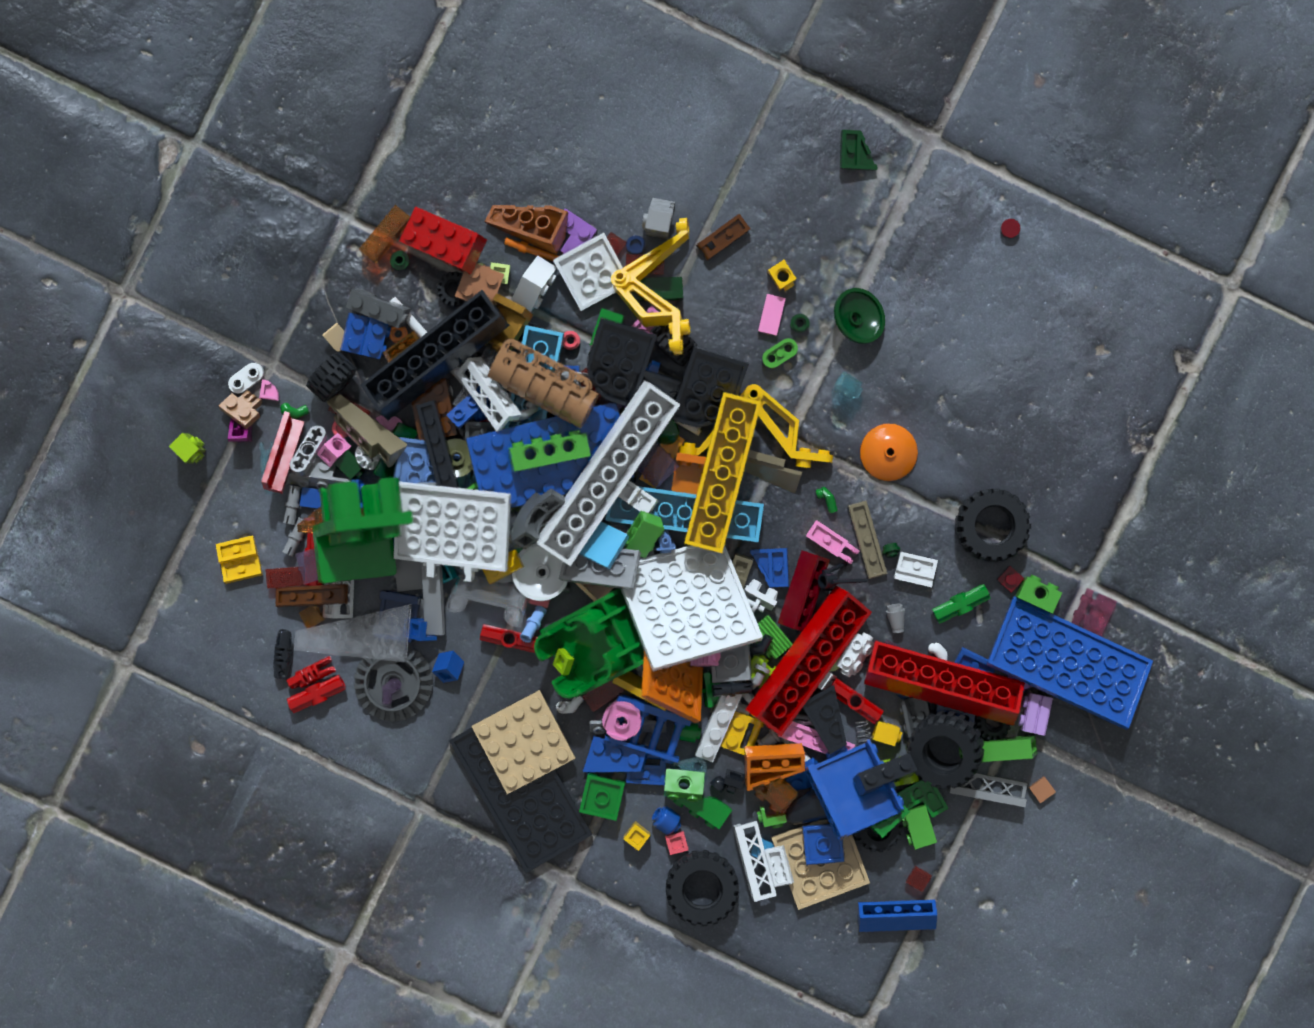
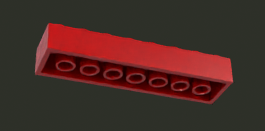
[745,586,872,736]
[864,641,1025,726]

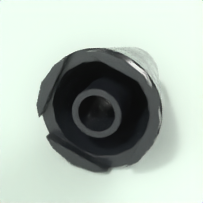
[785,788,828,826]

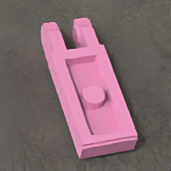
[806,520,860,564]

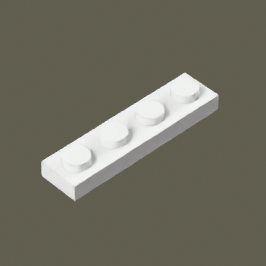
[695,694,743,762]

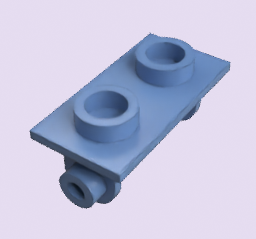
[655,529,676,553]

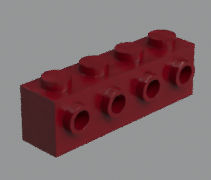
[778,550,830,631]

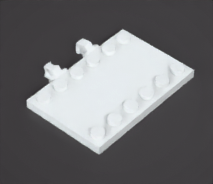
[394,482,511,582]

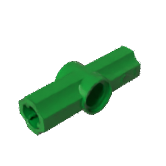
[932,584,991,624]

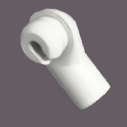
[928,643,948,660]
[556,696,584,714]

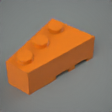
[744,743,805,791]

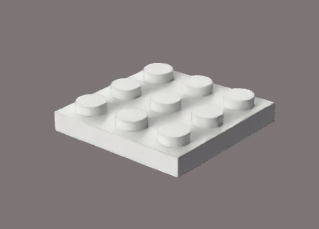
[553,232,623,311]

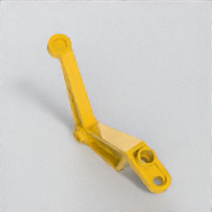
[611,218,690,355]
[679,384,833,468]

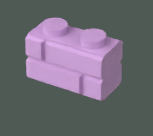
[1018,692,1053,736]

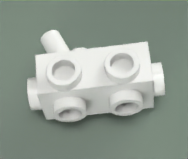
[836,632,874,677]

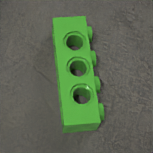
[507,430,591,472]

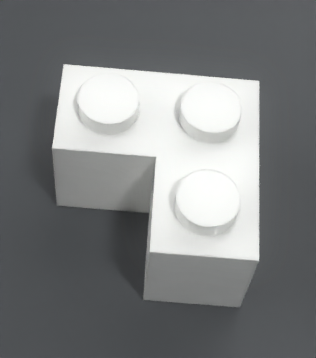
[511,256,557,312]

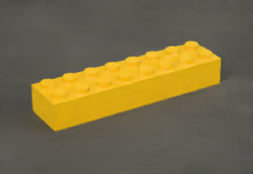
[684,392,761,553]

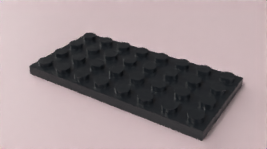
[449,702,593,873]

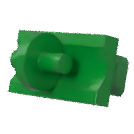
[702,672,721,708]

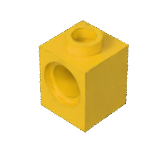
[767,260,796,291]
[871,720,902,746]

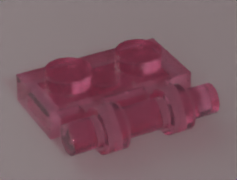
[1071,588,1117,636]

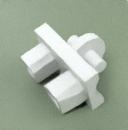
[744,579,778,613]

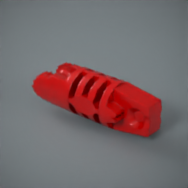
[287,656,336,689]

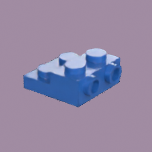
[340,313,391,359]

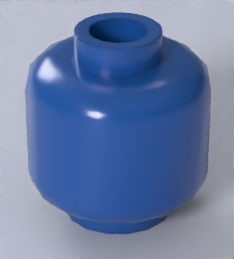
[652,806,681,835]

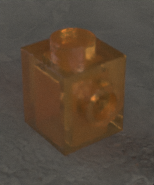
[763,778,798,812]

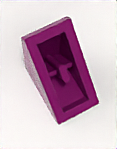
[228,418,252,442]

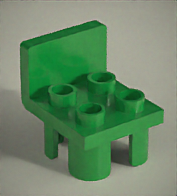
[313,477,413,584]
[534,588,644,698]

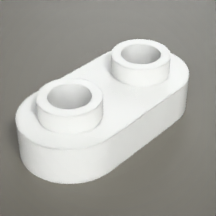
[228,363,264,394]

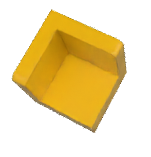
[623,821,650,851]

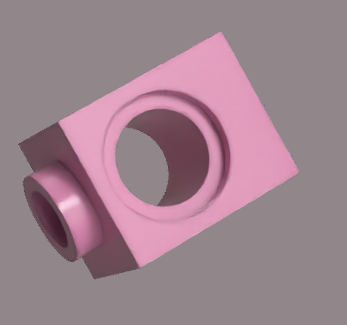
[317,433,351,467]

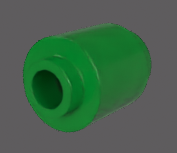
[674,723,701,743]

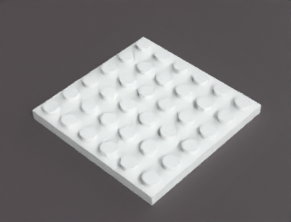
[621,545,763,671]

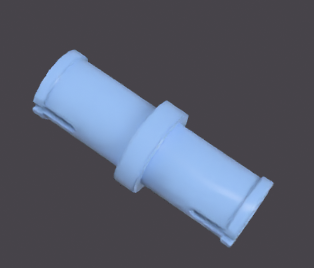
[520,606,547,642]

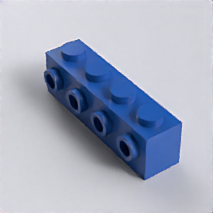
[858,900,937,932]

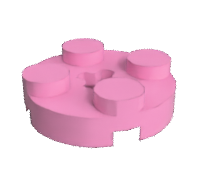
[602,701,642,740]

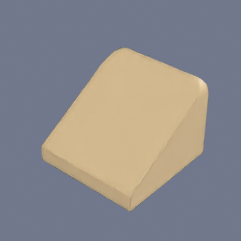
[323,323,344,352]

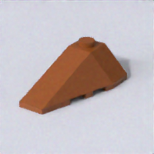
[485,205,569,254]

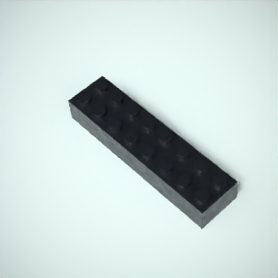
[360,290,510,420]

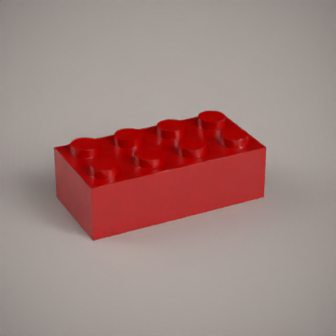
[399,206,487,274]

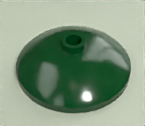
[834,288,885,344]

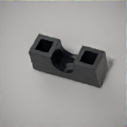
[853,753,918,796]

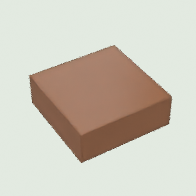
[1028,776,1056,803]

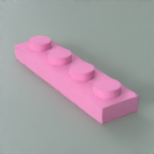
[777,721,855,754]

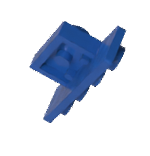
[447,384,503,428]

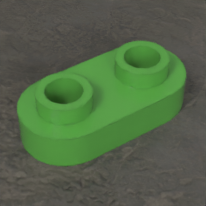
[762,338,798,368]

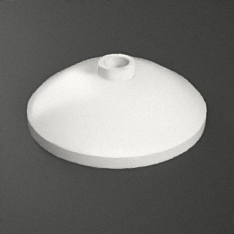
[512,543,568,601]

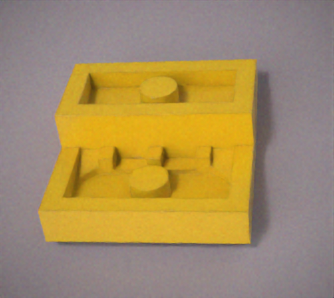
[216,535,263,584]

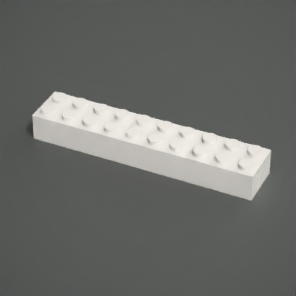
[536,381,680,566]

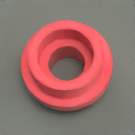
[563,331,580,350]

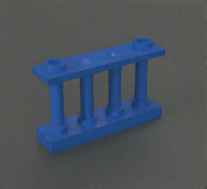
[604,693,691,764]

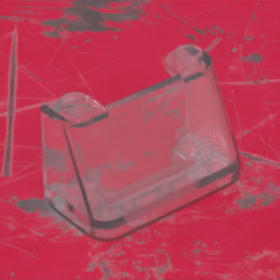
[445,573,530,628]

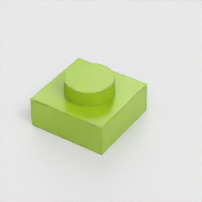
[552,648,574,675]

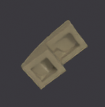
[732,553,754,588]

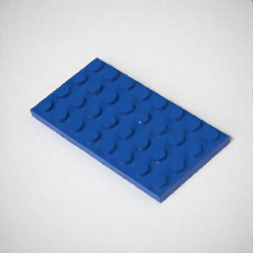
[465,402,634,508]
[986,596,1153,730]

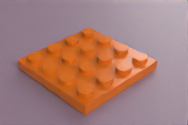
[642,650,703,723]

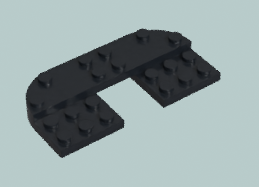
[587,317,749,427]

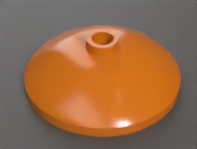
[860,424,918,481]

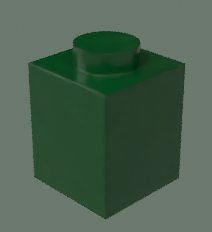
[334,450,365,480]

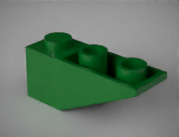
[673,796,732,829]

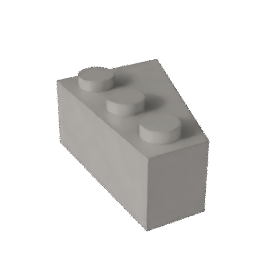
[642,198,675,239]

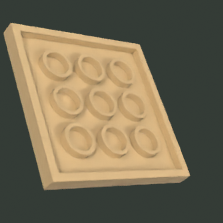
[472,690,576,794]
[771,819,870,910]

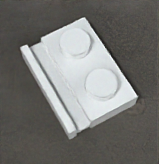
[894,552,938,587]

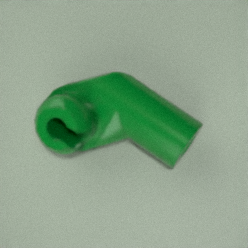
[280,403,310,419]
[815,487,838,513]

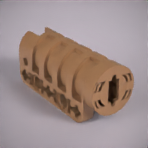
[487,339,599,428]

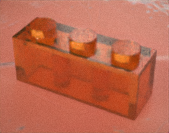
[359,205,410,264]

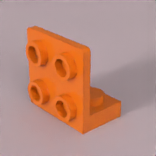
[671,453,706,495]

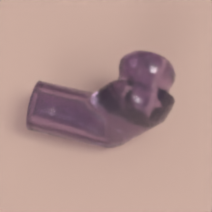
[382,678,402,704]

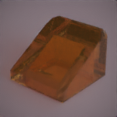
[299,605,325,629]

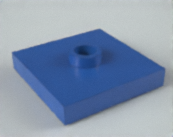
[803,824,845,865]

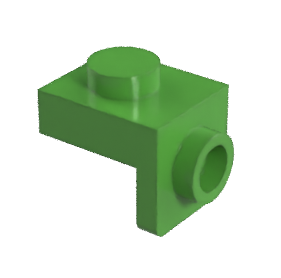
[757,806,787,828]

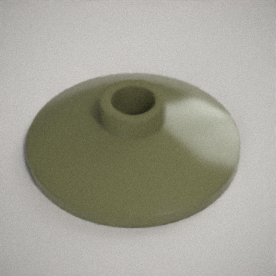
[447,439,473,477]

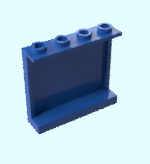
[805,739,904,841]

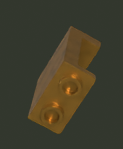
[485,293,533,352]

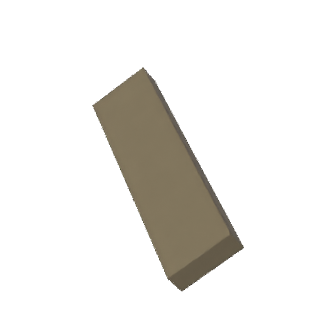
[848,500,887,579]

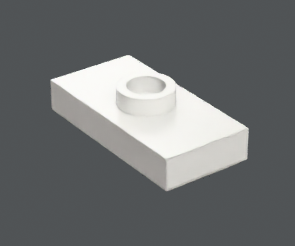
[764,845,794,887]

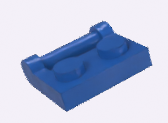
[626,750,667,785]

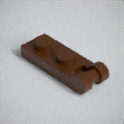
[696,214,750,261]

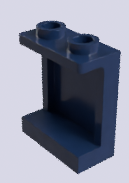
[374,590,421,645]

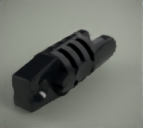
[273,629,292,679]

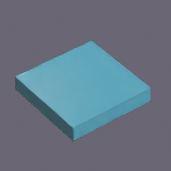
[579,522,629,570]

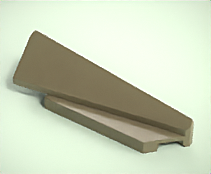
[327,394,407,467]
[744,450,802,493]

